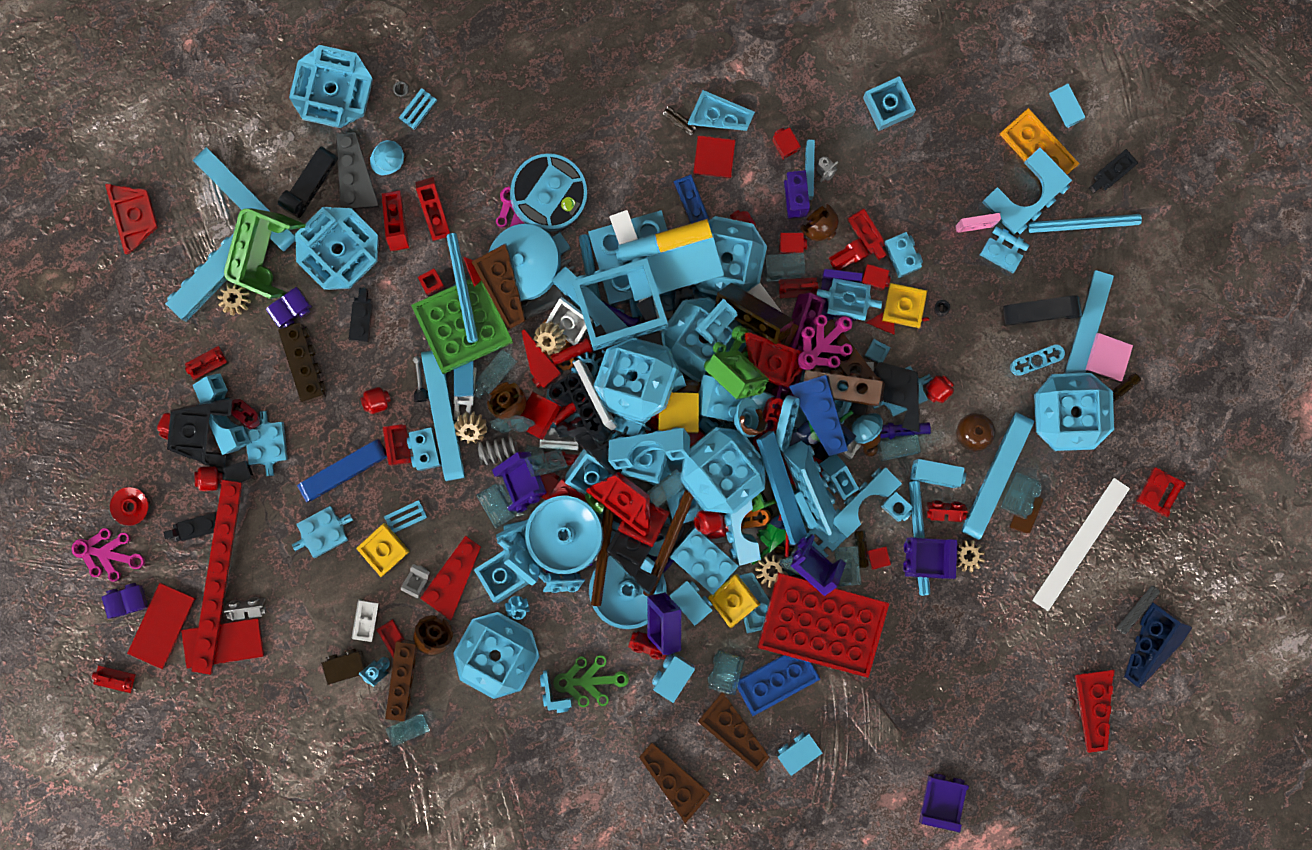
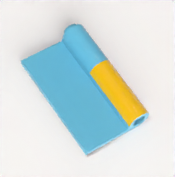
[615,219,724,301]

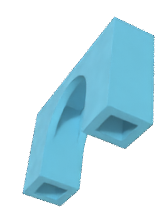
[982,147,1072,235]

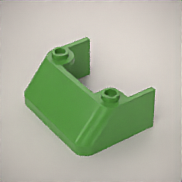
[224,208,306,299]

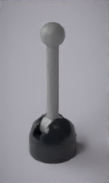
[413,356,429,402]

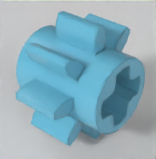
[505,596,530,620]

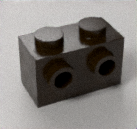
[321,648,366,685]

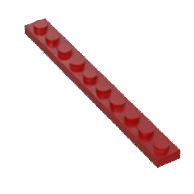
[191,480,243,675]

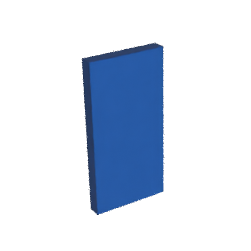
[734,655,820,716]

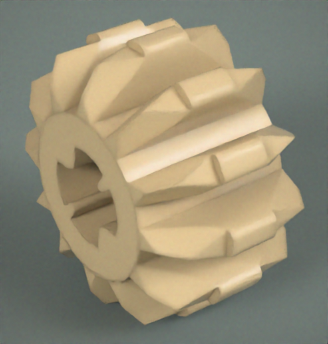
[218,284,251,316]
[533,321,568,355]
[454,411,487,444]
[956,540,985,572]
[755,555,788,588]

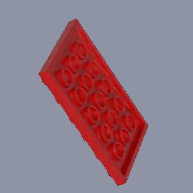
[757,572,890,678]

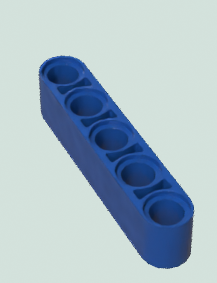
[297,439,387,503]

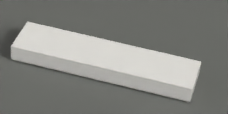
[573,360,617,431]

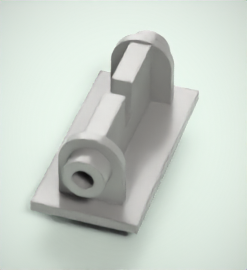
[816,157,838,183]
[224,597,266,621]

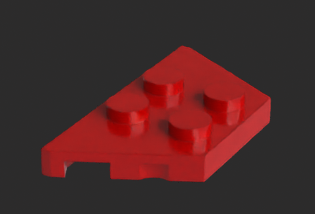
[105,184,158,255]
[745,332,810,387]
[586,472,650,537]

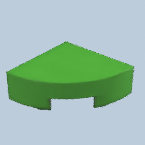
[585,493,604,514]

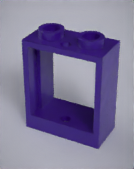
[647,592,681,655]

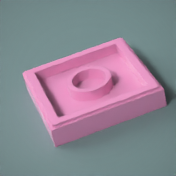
[956,213,1001,233]
[1085,333,1133,382]

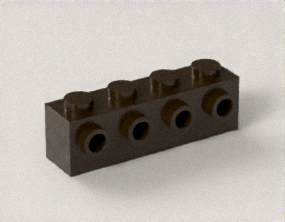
[714,283,794,344]
[278,323,327,404]

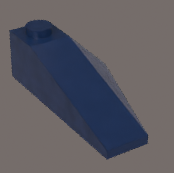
[1124,603,1192,688]

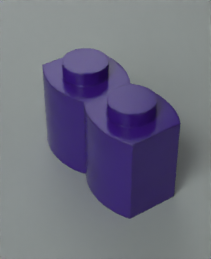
[266,287,312,328]
[102,583,148,619]

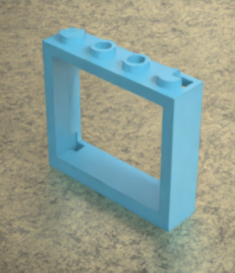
[572,258,668,351]

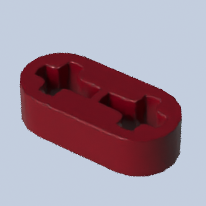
[231,399,261,429]

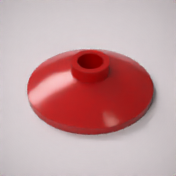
[110,487,149,526]

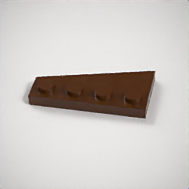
[472,243,526,330]
[698,692,770,772]
[639,742,711,824]

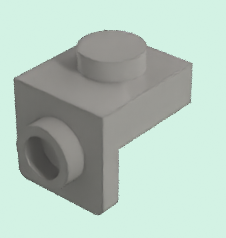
[401,564,430,598]

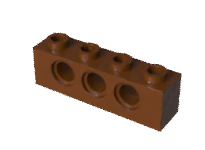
[813,319,877,394]
[804,368,885,407]
[385,639,418,722]

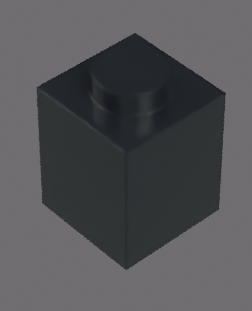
[222,461,255,484]

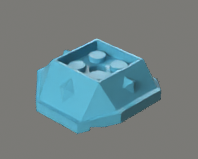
[289,45,373,128]
[295,207,379,290]
[695,216,767,295]
[660,297,746,382]
[594,338,679,423]
[1034,373,1114,451]
[680,427,765,514]
[453,612,540,699]

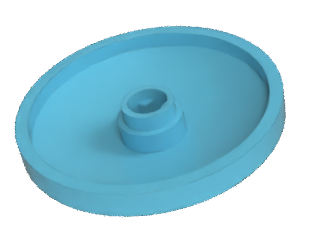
[489,224,561,301]
[525,496,603,574]
[589,556,667,629]

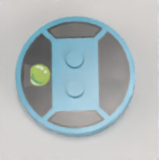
[510,154,587,232]

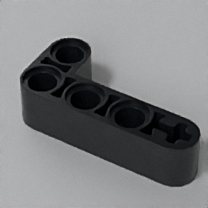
[278,146,338,218]
[1003,295,1082,326]
[549,373,611,441]

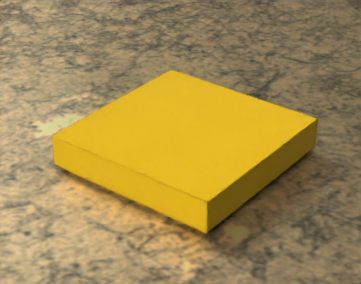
[882,283,927,328]
[658,392,699,433]
[356,523,410,577]
[707,574,761,628]

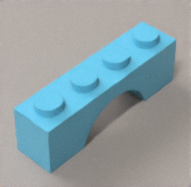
[193,373,250,455]
[608,427,690,470]
[833,467,902,538]
[724,500,761,566]

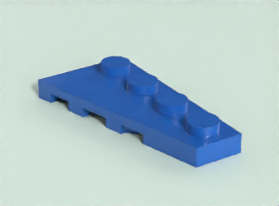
[789,375,849,456]

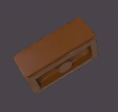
[1009,492,1044,535]

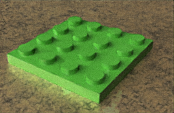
[411,279,513,374]

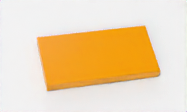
[1000,108,1080,175]

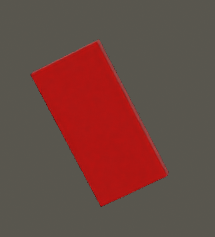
[127,583,196,669]
[181,618,264,669]

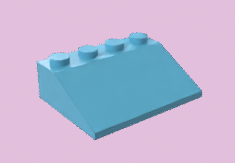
[782,441,835,536]

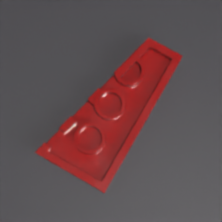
[420,536,481,621]
[1075,669,1114,753]

